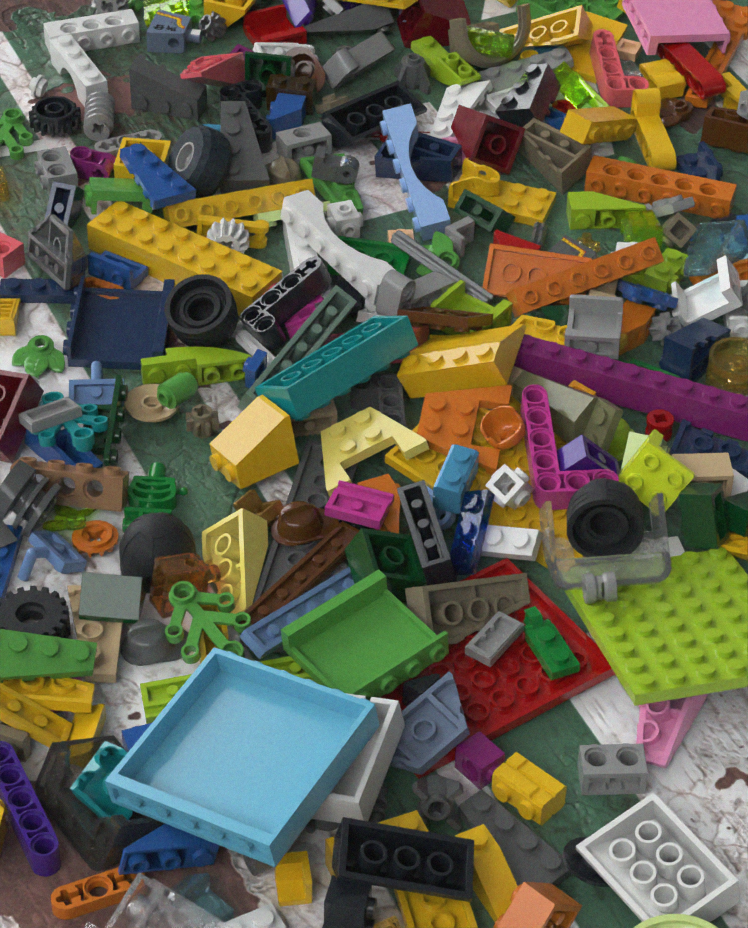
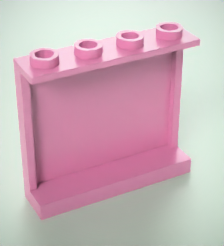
[622,0,731,55]

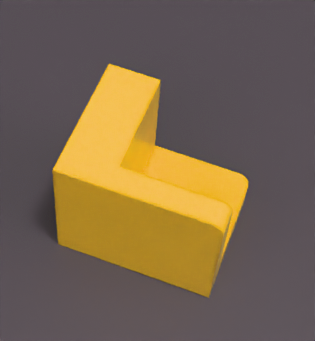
[274,851,312,907]

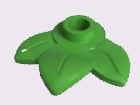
[416,231,460,276]
[12,335,65,378]

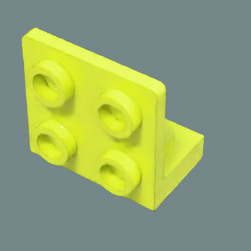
[618,429,695,516]

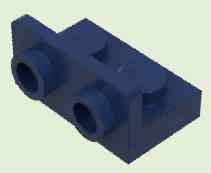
[676,141,723,181]

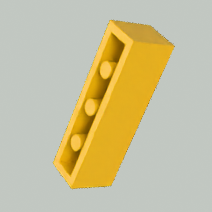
[560,106,637,144]

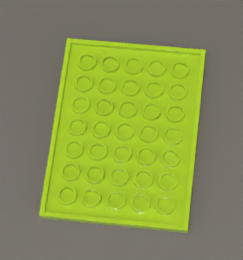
[560,547,748,706]

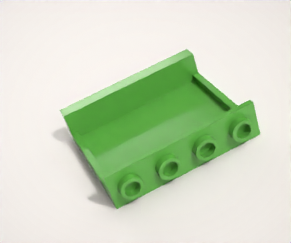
[281,570,449,701]

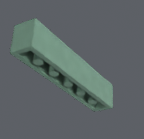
[237,285,357,411]

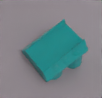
[70,741,133,831]

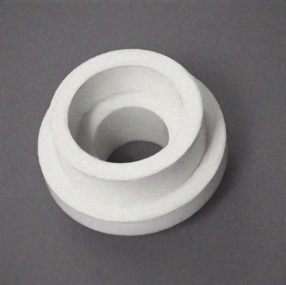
[29,74,49,97]

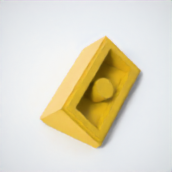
[60,704,106,764]

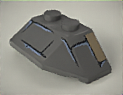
[27,214,88,290]

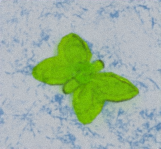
[42,505,96,532]

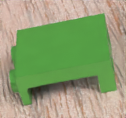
[84,177,152,214]

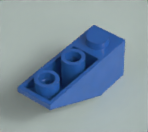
[118,824,219,875]

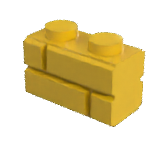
[491,752,567,826]

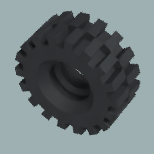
[0,586,71,639]

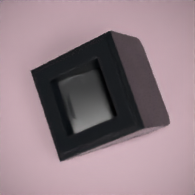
[402,673,441,706]

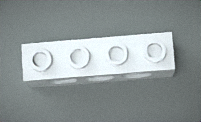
[43,9,140,55]

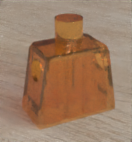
[149,552,221,619]

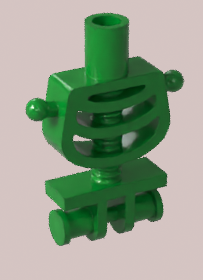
[122,462,188,533]

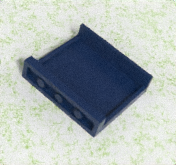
[63,275,175,370]

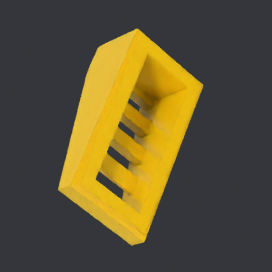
[0,298,21,336]

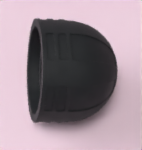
[165,274,238,348]
[567,478,644,561]
[119,512,197,594]

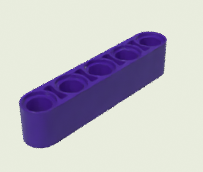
[0,741,61,877]

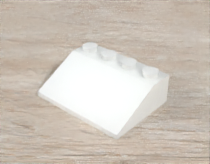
[576,792,740,922]

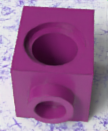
[455,731,505,790]

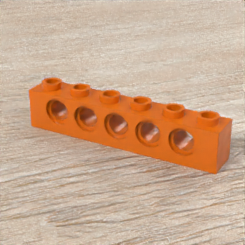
[584,155,737,219]
[506,237,664,318]

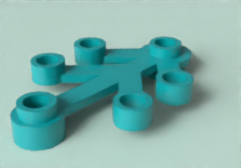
[29,392,108,452]

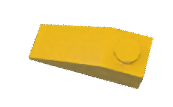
[455,824,518,922]

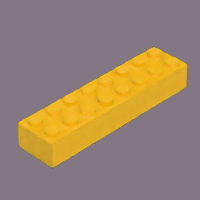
[87,201,283,316]

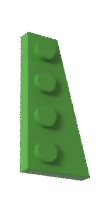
[299,153,364,215]
[0,629,97,683]

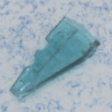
[683,220,748,277]

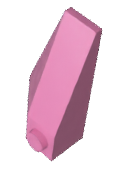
[636,694,708,768]

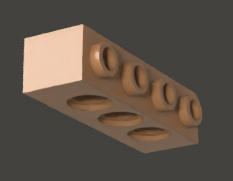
[10,456,129,512]

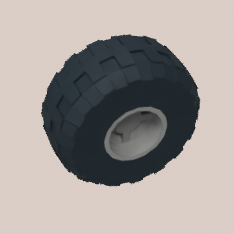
[168,125,232,199]

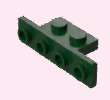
[83,374,128,467]

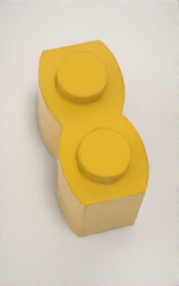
[639,59,686,99]

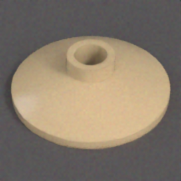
[124,384,179,422]

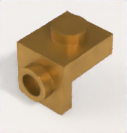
[233,489,284,527]

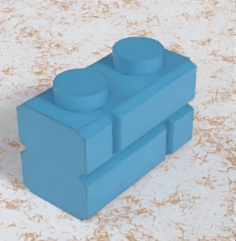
[432,444,479,514]

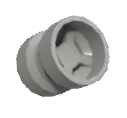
[582,571,617,604]

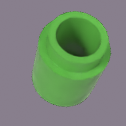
[157,372,198,409]

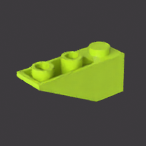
[566,191,646,230]

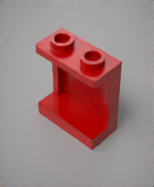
[243,4,307,46]

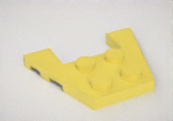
[321,407,429,497]

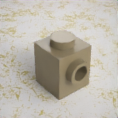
[657,212,697,248]

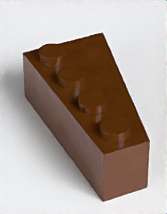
[700,107,748,153]

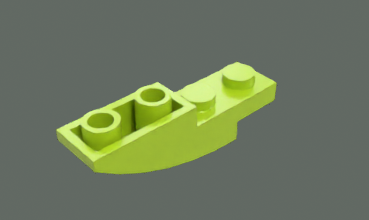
[411,35,481,86]
[140,346,251,386]

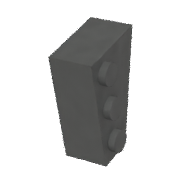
[129,54,207,121]

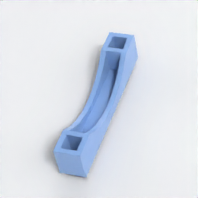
[380,103,451,241]

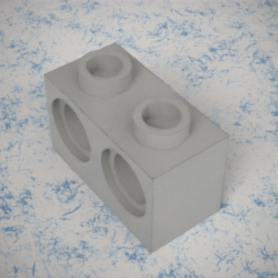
[34,146,78,196]
[577,743,648,795]

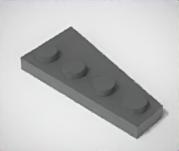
[458,789,573,887]

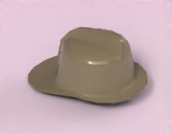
[265,156,303,185]

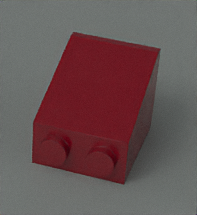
[397,0,471,48]
[451,105,526,174]

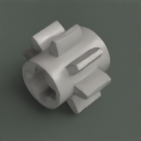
[648,312,682,346]

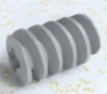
[83,91,115,141]

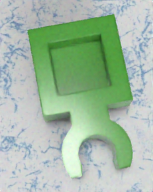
[184,0,204,24]

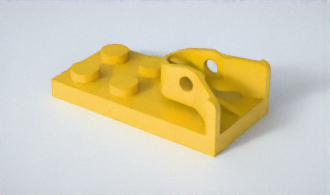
[448,158,557,226]

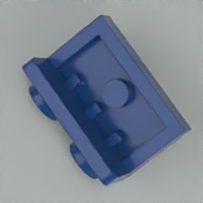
[87,251,148,290]

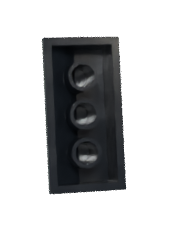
[322,80,427,148]
[332,817,474,902]

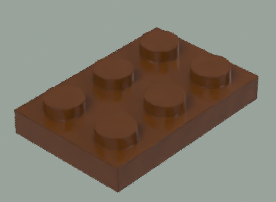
[397,306,493,332]

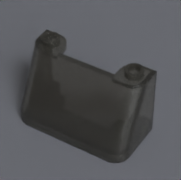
[35,735,165,871]

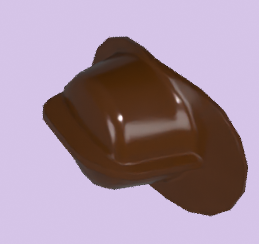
[285,47,325,93]
[271,501,339,546]

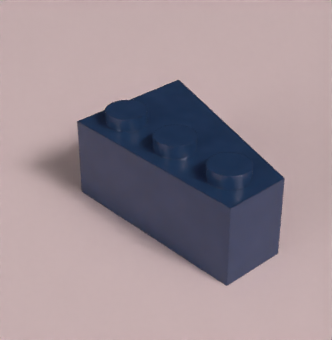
[374,132,462,182]

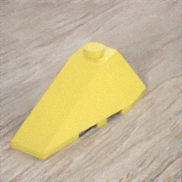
[202,508,268,614]

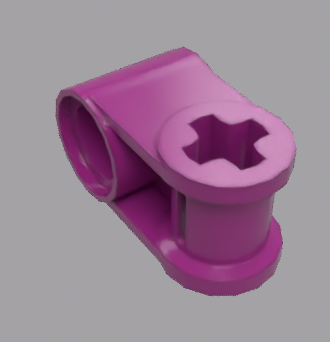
[70,146,116,180]

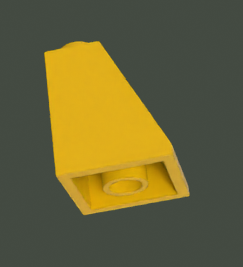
[209,395,299,489]

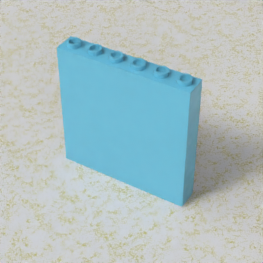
[105,647,380,867]

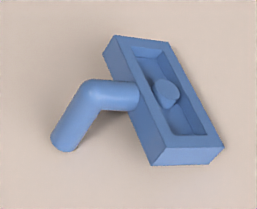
[69,361,124,406]
[17,529,87,581]

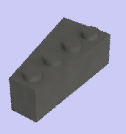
[220,101,270,194]

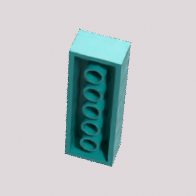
[255,316,418,421]

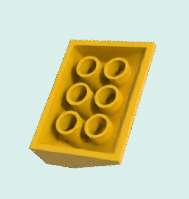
[397,324,527,399]

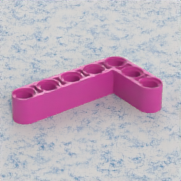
[520,384,619,510]

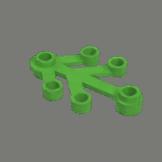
[0,108,34,160]
[165,581,252,664]

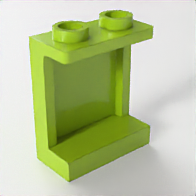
[430,280,513,335]

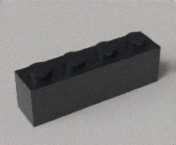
[397,480,457,586]

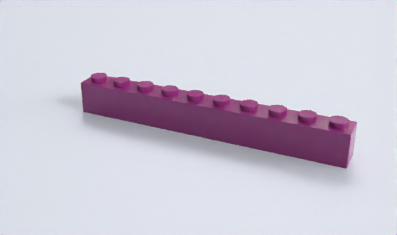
[514,334,748,442]

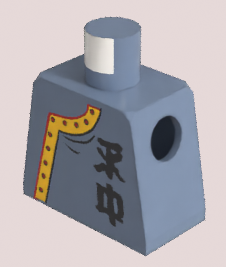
[146,10,203,53]

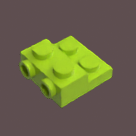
[622,248,692,294]

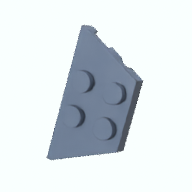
[390,671,470,775]

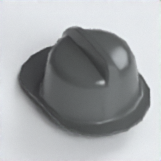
[120,618,190,666]

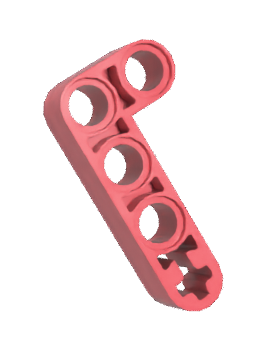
[589,29,649,108]

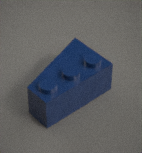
[659,317,731,382]

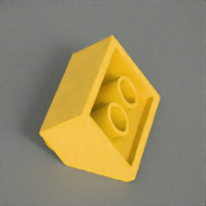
[204,0,256,27]

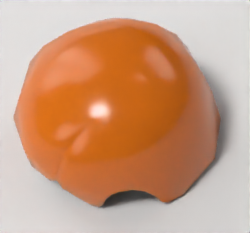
[480,406,526,450]

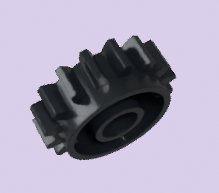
[29,96,82,137]

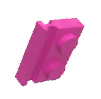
[325,480,394,530]

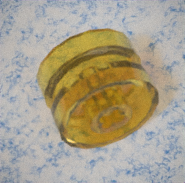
[705,337,748,396]

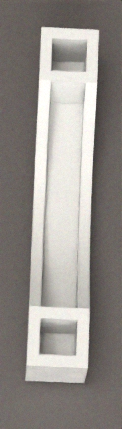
[280,190,396,305]

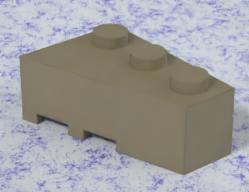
[520,118,592,195]

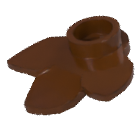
[660,98,693,128]

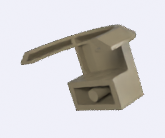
[448,3,531,68]

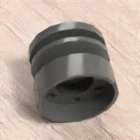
[0,460,62,537]

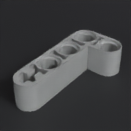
[323,31,396,90]
[376,269,457,316]

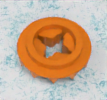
[72,520,118,557]

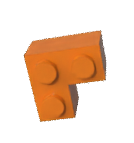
[494,882,582,928]

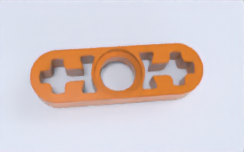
[51,867,146,920]

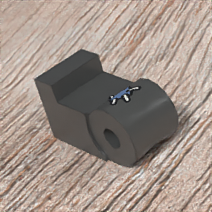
[311,145,360,184]

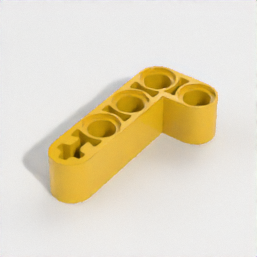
[630,88,676,170]

